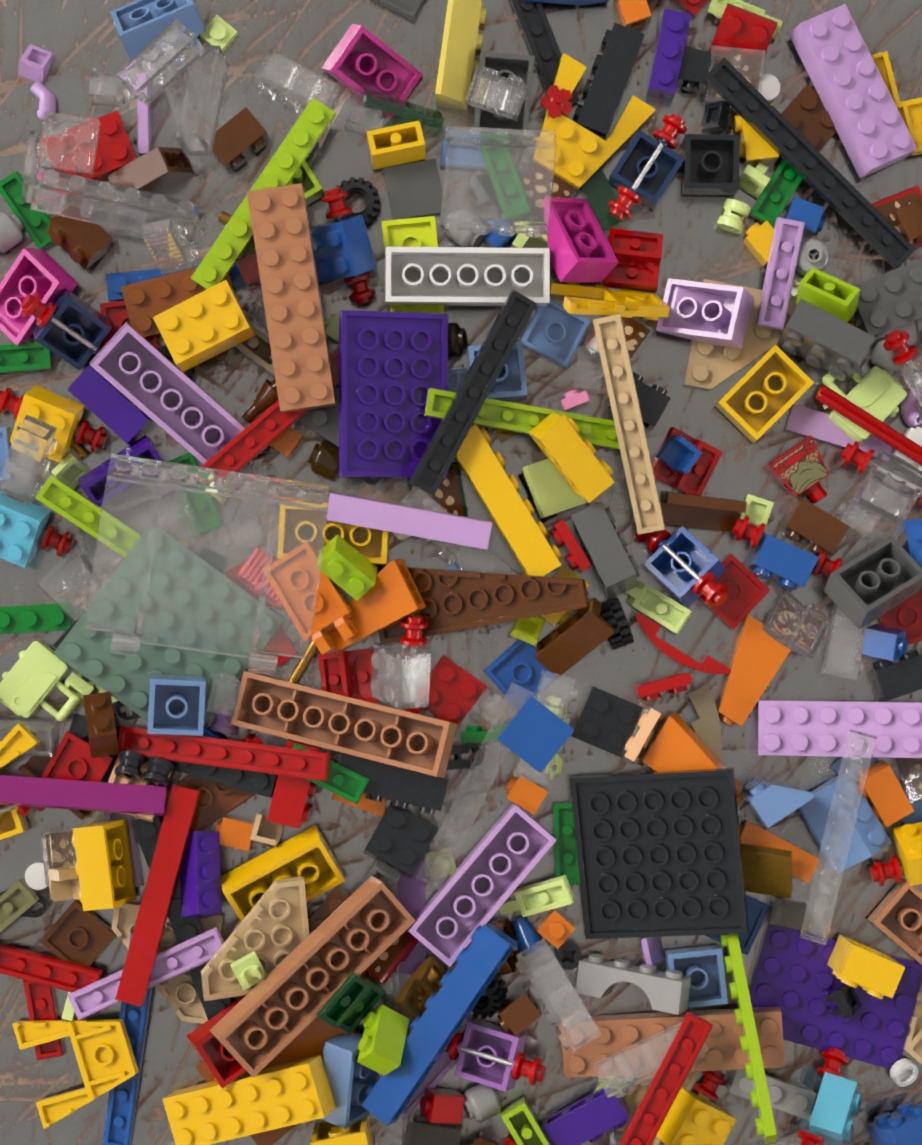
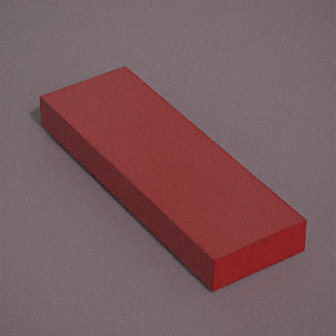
[23,979,65,1060]

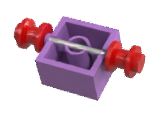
[444,1019,546,1092]

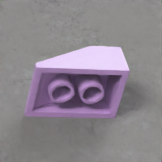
[656,278,754,349]

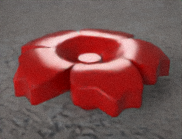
[540,85,573,119]

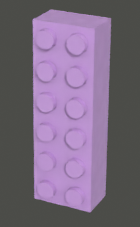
[789,4,917,179]
[90,322,245,464]
[758,700,922,758]
[407,803,556,967]

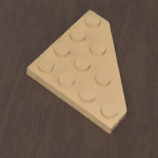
[683,279,797,391]
[201,876,309,1001]
[112,902,224,1024]

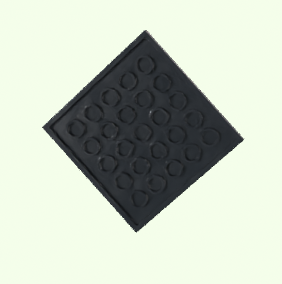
[570,768,749,939]

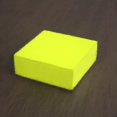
[510,616,546,646]

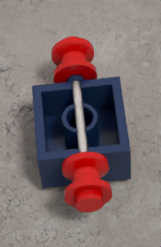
[607,114,687,221]
[20,288,112,371]

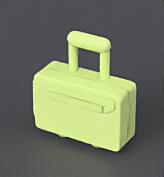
[822,366,907,445]
[0,641,80,722]

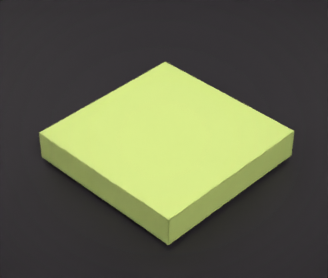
[522,459,587,519]

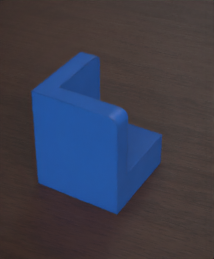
[655,435,702,474]

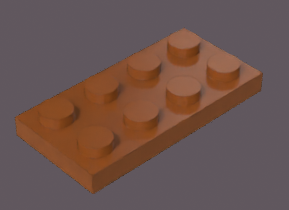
[121,267,235,338]

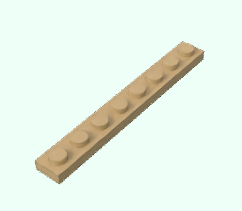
[593,313,665,535]

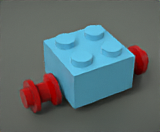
[0,490,74,568]
[797,1048,862,1145]

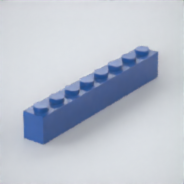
[361,923,517,1126]

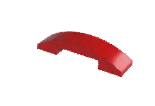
[633,612,731,674]

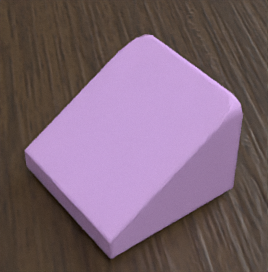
[18,44,55,83]
[639,937,665,965]

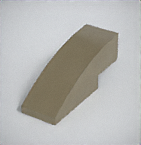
[685,684,722,761]

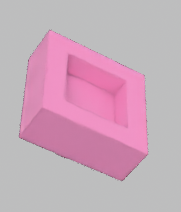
[560,389,590,412]

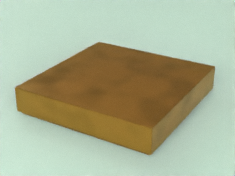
[741,844,793,899]

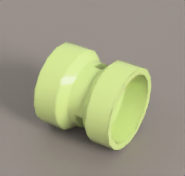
[716,198,751,234]

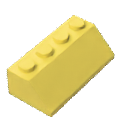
[435,0,487,111]

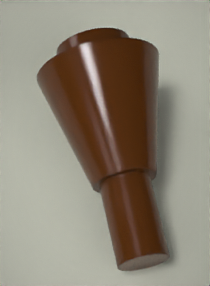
[242,379,279,423]

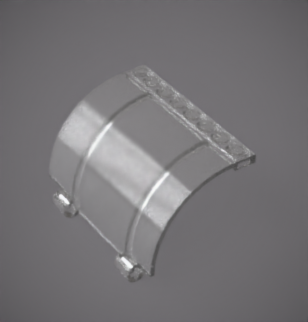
[86,453,330,676]

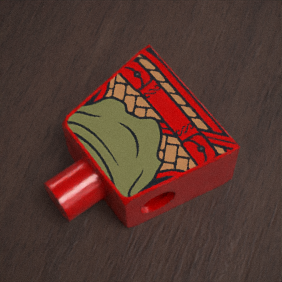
[765,435,829,504]

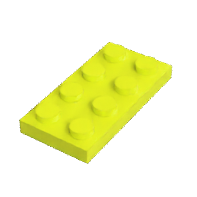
[381,216,445,314]

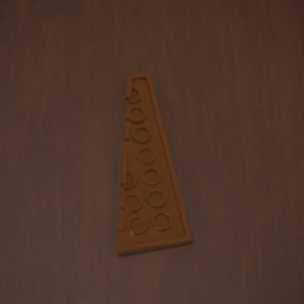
[375,565,590,645]

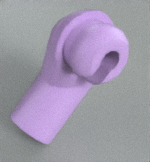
[30,80,57,121]
[900,386,922,427]

